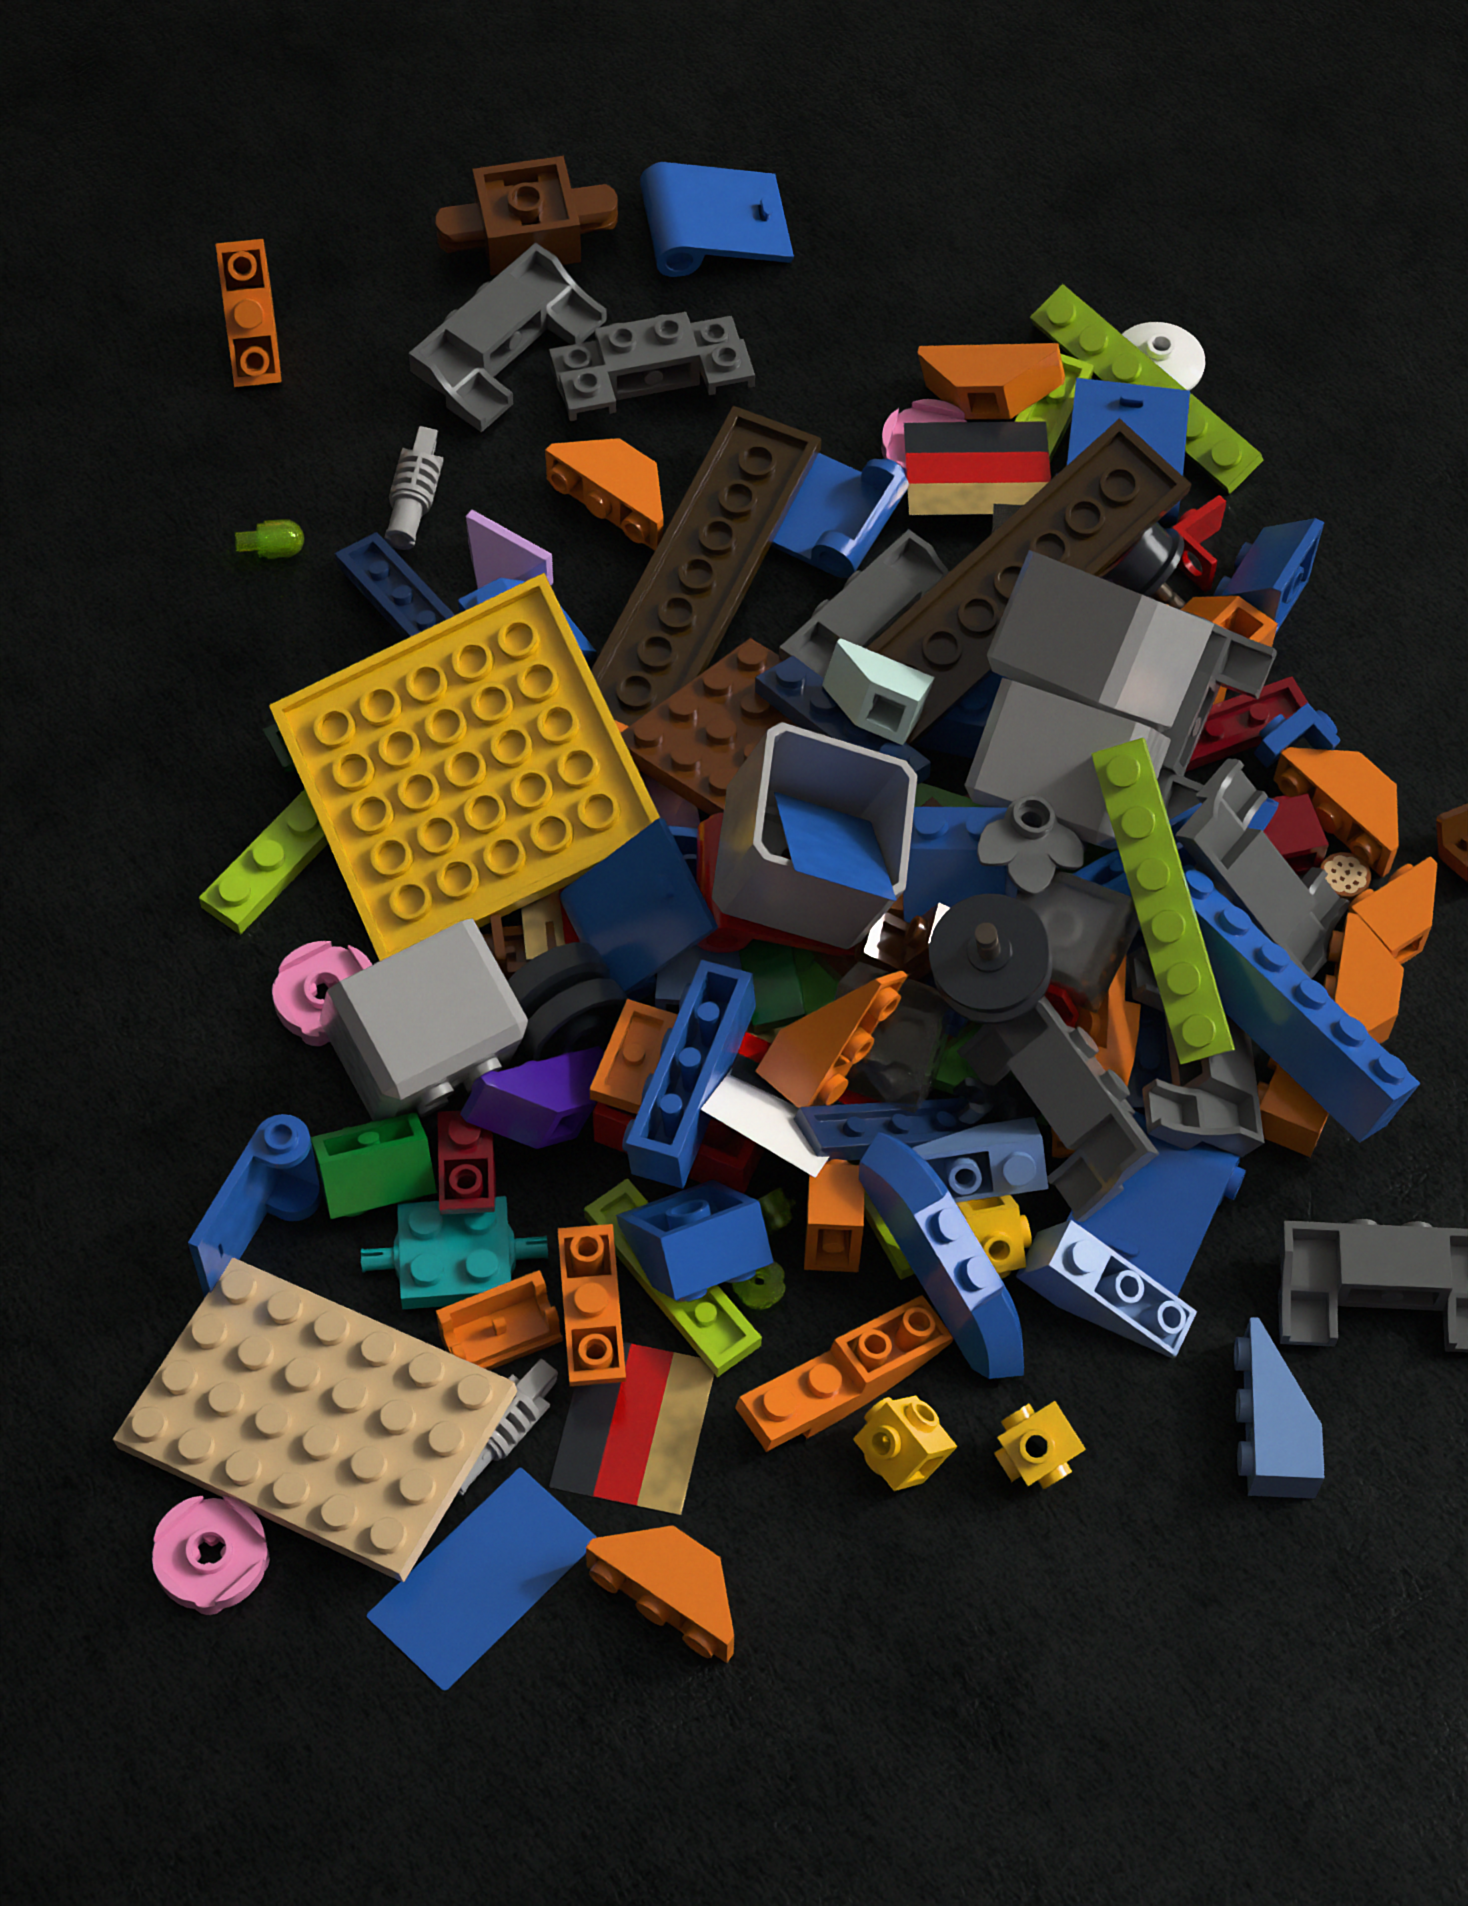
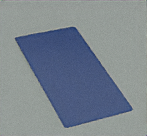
[774,792,896,901]
[367,1468,597,1691]

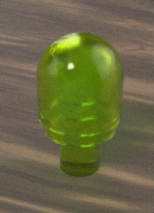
[235,519,304,560]

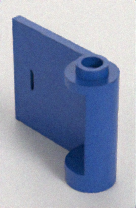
[640,162,794,277]
[1055,378,1190,525]
[771,453,909,578]
[559,818,719,1002]
[1067,1111,1246,1297]
[188,1114,322,1298]

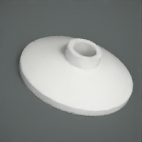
[1122,322,1205,390]

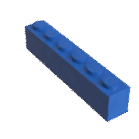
[1131,864,1420,1143]

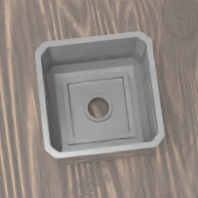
[987,550,1214,733]
[965,678,1171,852]
[712,722,917,949]
[319,918,528,1121]

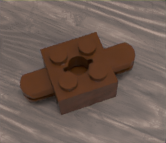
[435,156,618,275]

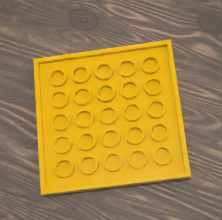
[269,573,660,961]

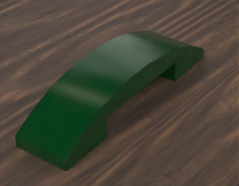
[739,939,806,1033]

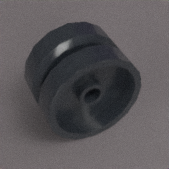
[507,942,629,1062]

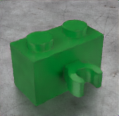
[310,1112,437,1219]

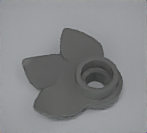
[977,795,1083,896]

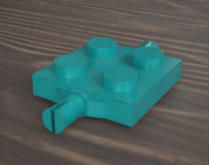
[361,1196,548,1309]

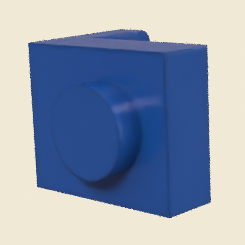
[1254,702,1340,768]

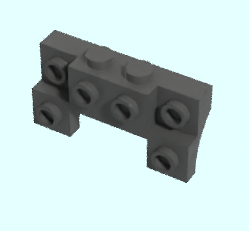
[409,243,606,432]
[549,312,755,421]
[779,529,949,679]
[1157,608,1277,820]
[1175,758,1350,979]
[1128,946,1264,1157]
[957,995,1159,1222]
[1278,1219,1468,1352]

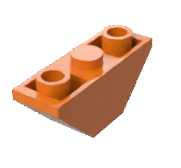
[216,239,282,387]
[918,343,1065,420]
[545,438,663,551]
[1273,747,1399,878]
[1323,913,1404,1044]
[558,1224,626,1386]
[586,1526,734,1663]

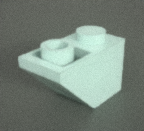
[822,638,935,745]

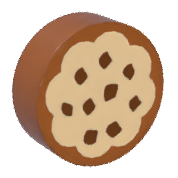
[1320,852,1371,903]

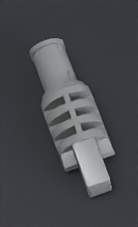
[385,426,443,550]
[457,1359,558,1495]

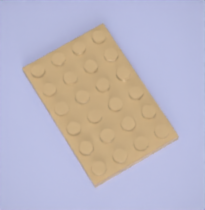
[113,1258,518,1583]

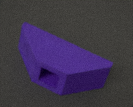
[460,1046,604,1149]

